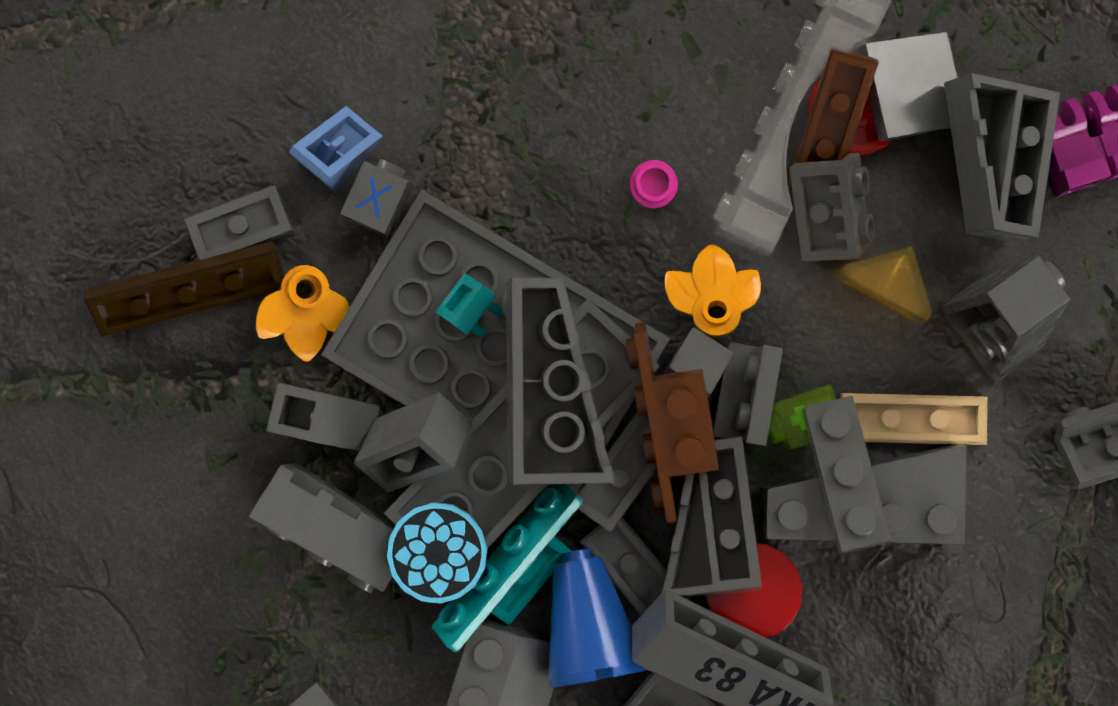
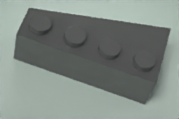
[759,444,967,544]

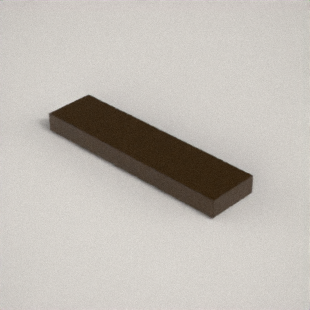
[84,241,285,337]

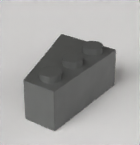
[662,437,763,598]

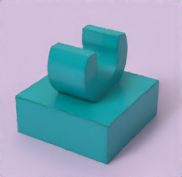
[435,273,503,337]

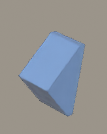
[289,106,382,193]

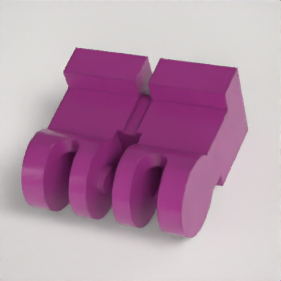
[1049,84,1118,197]

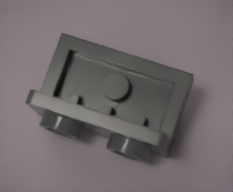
[1053,397,1118,490]

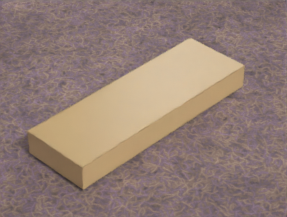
[840,393,988,445]

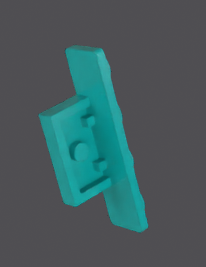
[432,484,583,652]

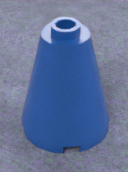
[548,549,646,687]

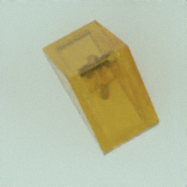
[833,246,932,324]

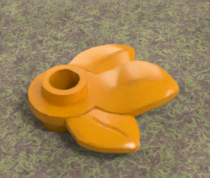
[664,244,761,338]
[256,265,350,362]

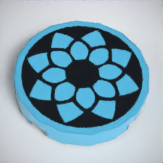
[387,502,488,603]

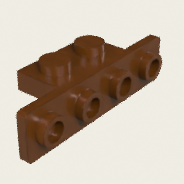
[626,322,719,524]

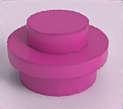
[630,160,678,209]

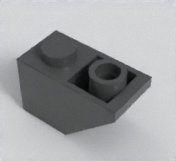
[266,383,381,451]

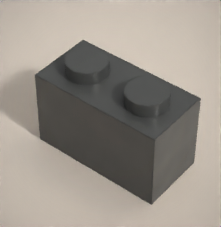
[354,392,472,493]

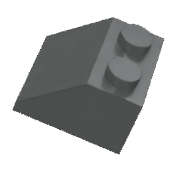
[446,618,554,706]

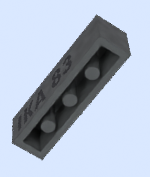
[632,589,834,706]

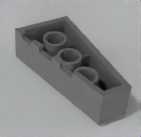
[938,256,1071,385]
[506,278,616,484]

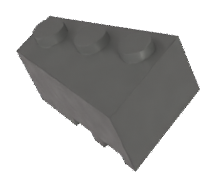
[944,73,1060,242]
[248,462,396,593]

